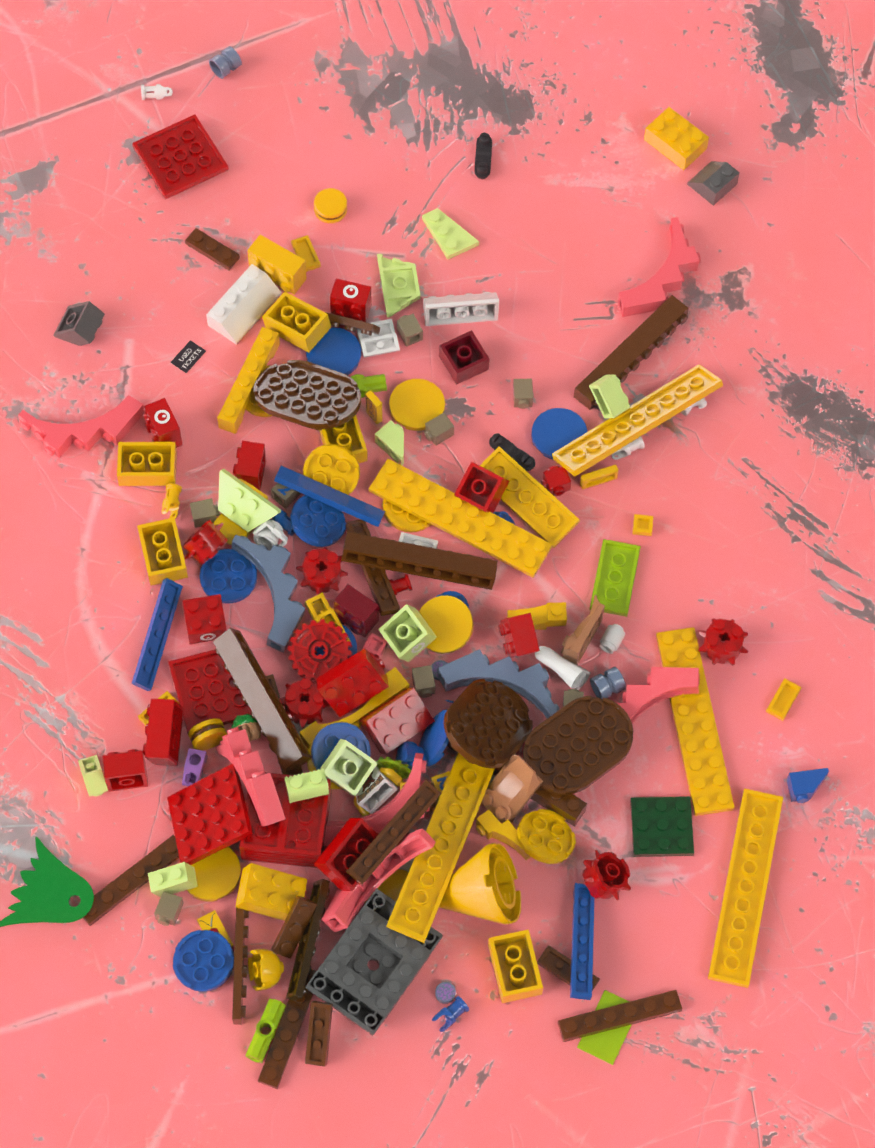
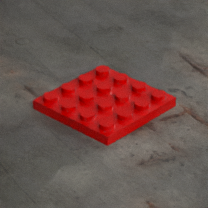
[132,114,229,199]
[168,649,251,734]
[167,763,253,865]

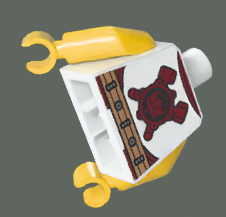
[354,766,406,817]

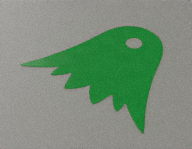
[0,836,94,927]

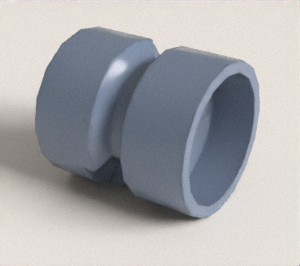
[209,46,242,79]
[590,667,626,699]

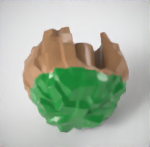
[231,714,261,742]

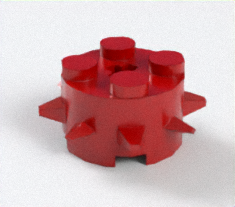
[183,520,228,565]
[296,547,348,595]
[698,618,748,666]
[279,678,330,728]
[582,850,631,901]

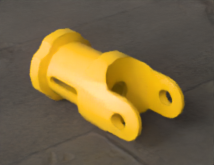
[162,483,182,518]

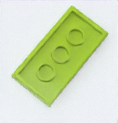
[589,539,641,617]

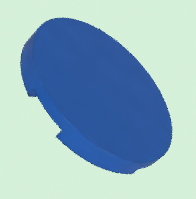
[306,327,361,375]
[531,408,587,460]
[290,495,346,547]
[199,549,257,604]
[419,710,449,766]
[311,722,371,770]
[173,930,234,992]

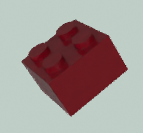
[439,330,490,385]
[334,584,379,637]

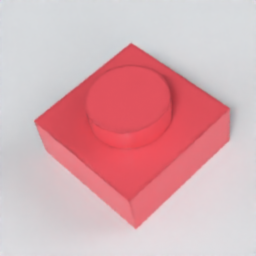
[362,633,388,657]

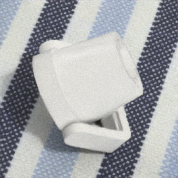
[252,520,288,551]

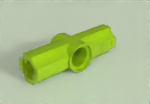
[351,374,387,398]
[245,998,286,1063]

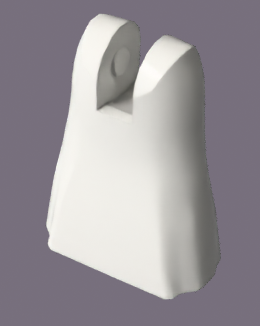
[535,646,591,690]

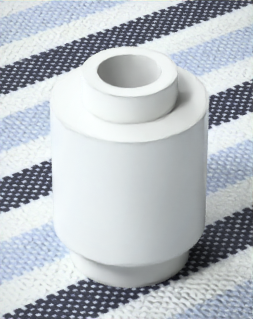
[599,624,625,654]

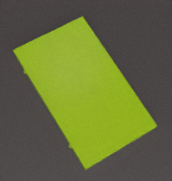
[577,990,631,1065]

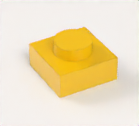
[633,514,653,536]

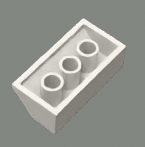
[206,264,282,345]
[423,292,499,326]

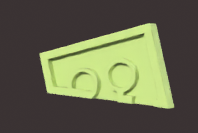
[422,208,479,260]

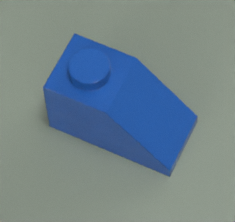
[395,741,426,770]
[787,768,829,803]

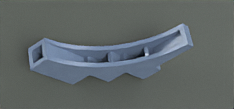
[232,535,305,653]
[437,649,560,718]

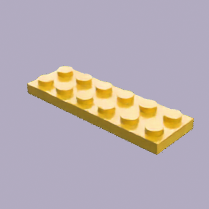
[480,447,580,548]

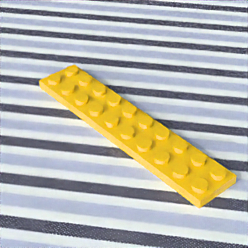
[552,364,723,476]
[369,459,552,578]
[656,627,735,816]
[386,753,495,943]
[708,788,783,988]

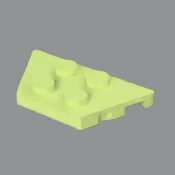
[377,254,420,318]
[218,469,282,532]

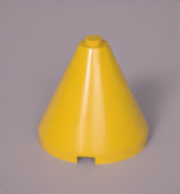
[439,843,521,925]

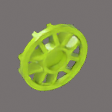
[376,757,411,779]

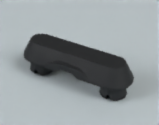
[474,132,492,179]
[489,433,535,471]

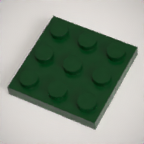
[630,797,694,857]

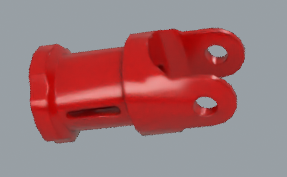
[389,574,413,596]

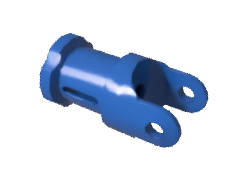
[269,508,295,536]
[432,996,469,1032]

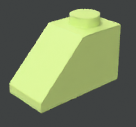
[375,420,404,465]
[78,755,108,797]

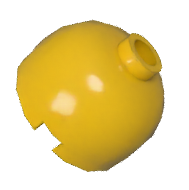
[248,949,284,991]

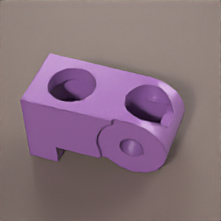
[182,748,208,786]

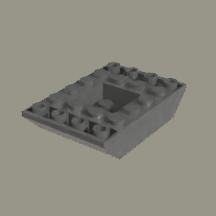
[305,888,443,1036]

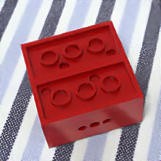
[239,772,332,868]

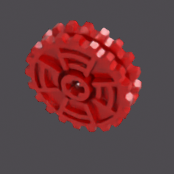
[288,619,353,683]

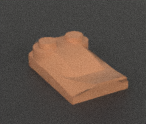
[561,595,605,665]
[481,754,543,823]

